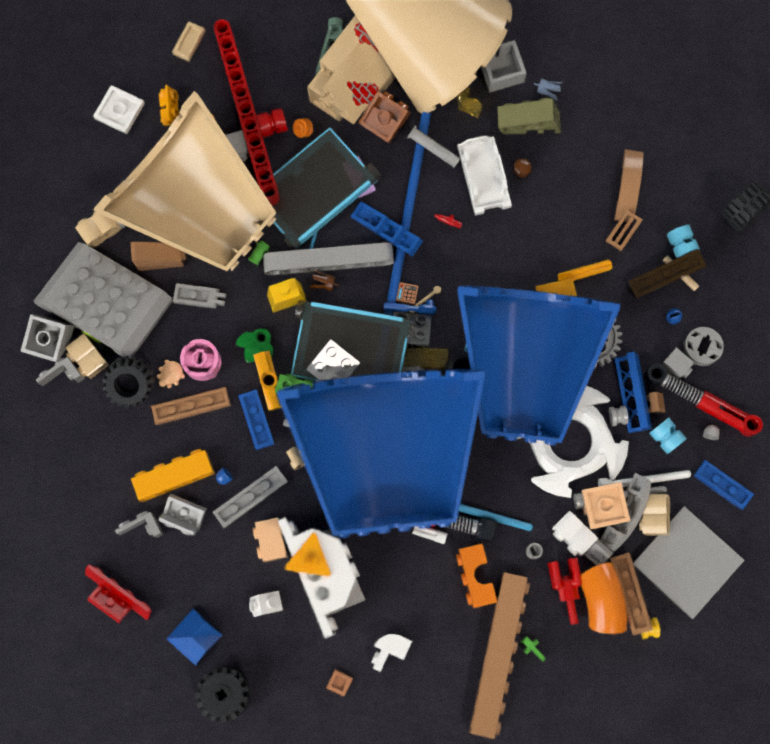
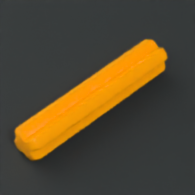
[557,259,612,281]

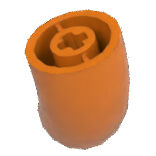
[581,563,627,634]

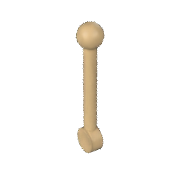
[409,286,441,313]

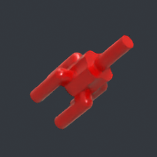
[548,558,582,625]

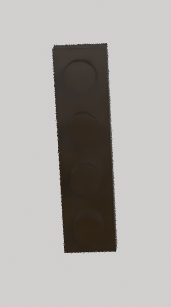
[628,249,706,299]

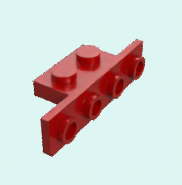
[85,564,152,623]

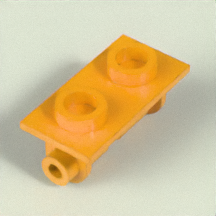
[159,85,180,126]

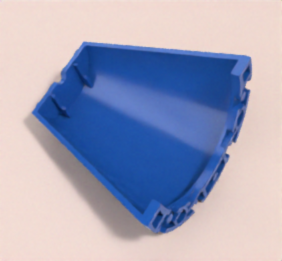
[458,285,620,445]

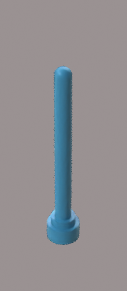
[459,504,533,531]

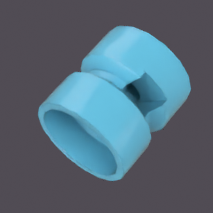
[667,225,700,258]
[649,418,687,454]

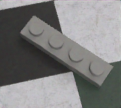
[213,466,288,528]

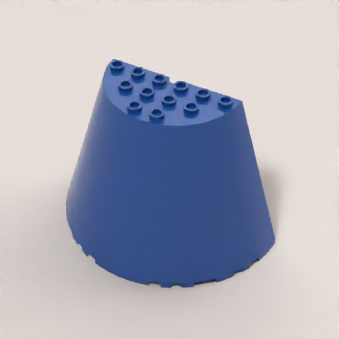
[277,369,485,538]

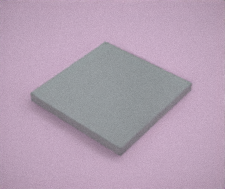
[633,506,744,619]

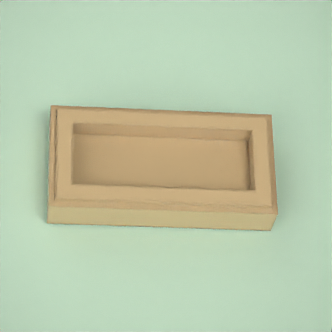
[173,21,205,62]

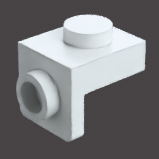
[249,591,283,617]

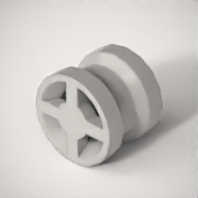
[608,405,628,426]

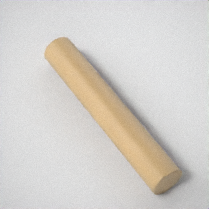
[662,255,699,291]

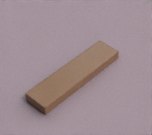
[151,387,231,425]
[610,553,653,636]

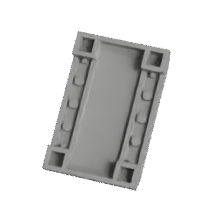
[34,242,173,358]

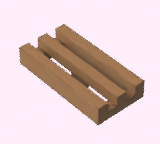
[605,210,643,251]

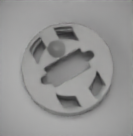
[683,327,724,366]

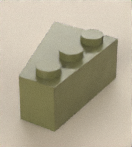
[498,98,561,134]

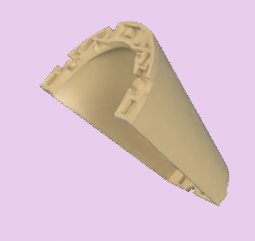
[346,0,512,114]
[93,91,276,271]

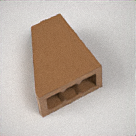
[131,242,187,271]

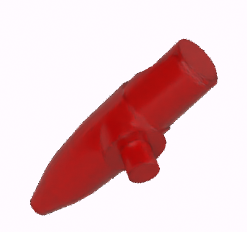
[434,214,462,229]

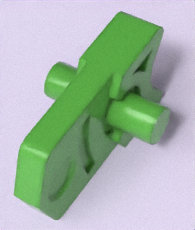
[521,637,546,662]

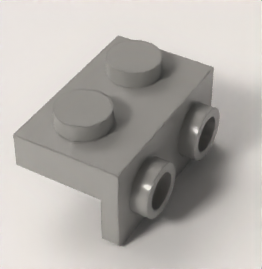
[158,494,207,535]

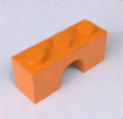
[456,544,497,608]

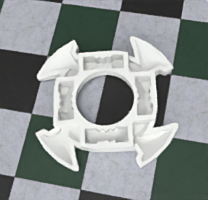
[517,386,629,498]

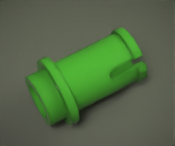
[248,240,270,266]

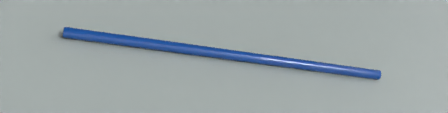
[373,112,431,374]

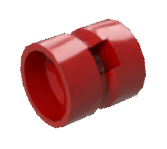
[257,108,288,138]

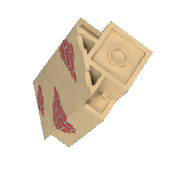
[307,15,395,124]

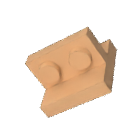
[581,482,630,530]

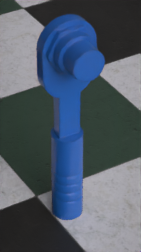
[383,300,437,315]

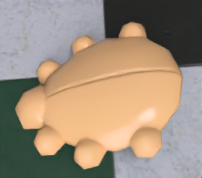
[157,360,185,388]

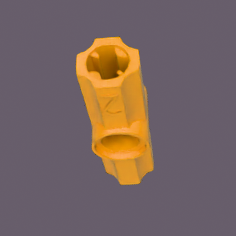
[253,351,282,411]

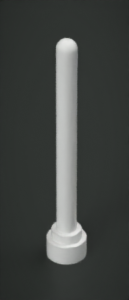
[598,470,691,487]

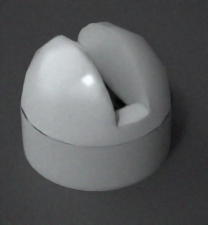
[703,425,720,440]
[526,543,543,559]

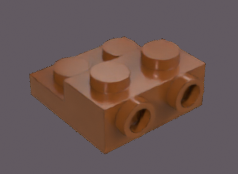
[358,91,411,143]

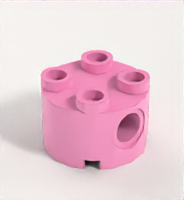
[180,339,222,381]

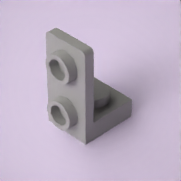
[36,357,85,386]
[115,511,164,538]

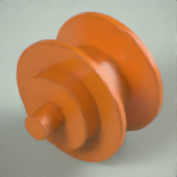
[293,118,313,138]

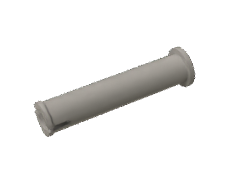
[407,126,460,168]

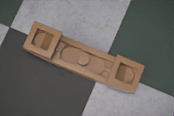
[614,149,643,223]

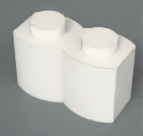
[552,511,598,556]

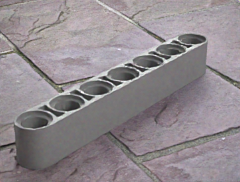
[263,243,394,275]

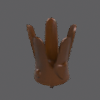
[310,269,339,291]

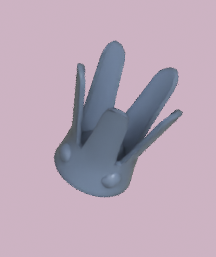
[534,79,563,100]

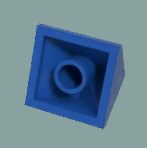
[167,608,223,666]

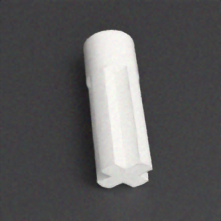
[413,526,448,544]

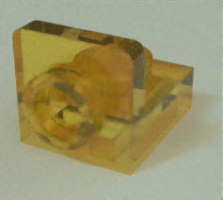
[457,87,482,118]

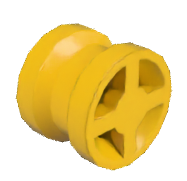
[641,617,660,639]

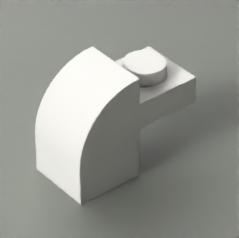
[371,634,412,672]

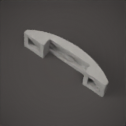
[600,473,651,551]

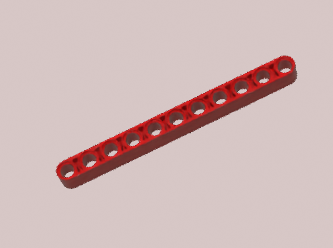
[214,19,280,205]

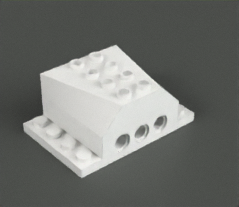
[278,518,365,638]

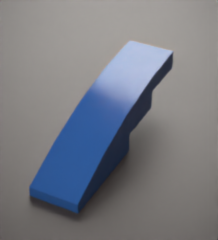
[351,202,423,257]

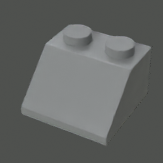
[21,314,74,362]

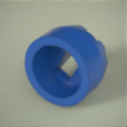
[666,308,682,324]
[216,467,233,485]

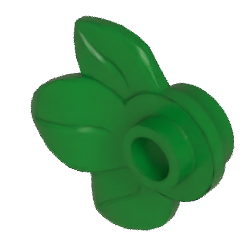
[236,328,273,363]

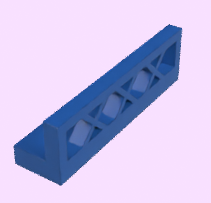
[615,352,652,433]

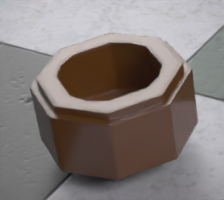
[513,158,531,178]

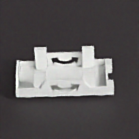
[457,136,512,216]

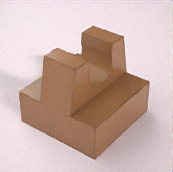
[646,392,666,414]

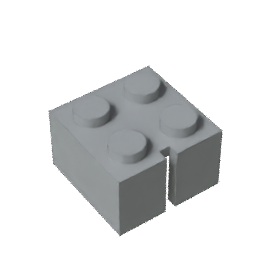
[481,40,526,92]

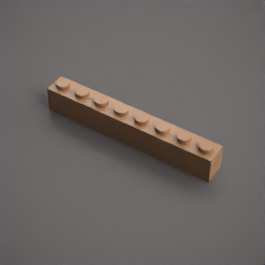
[469,572,530,739]

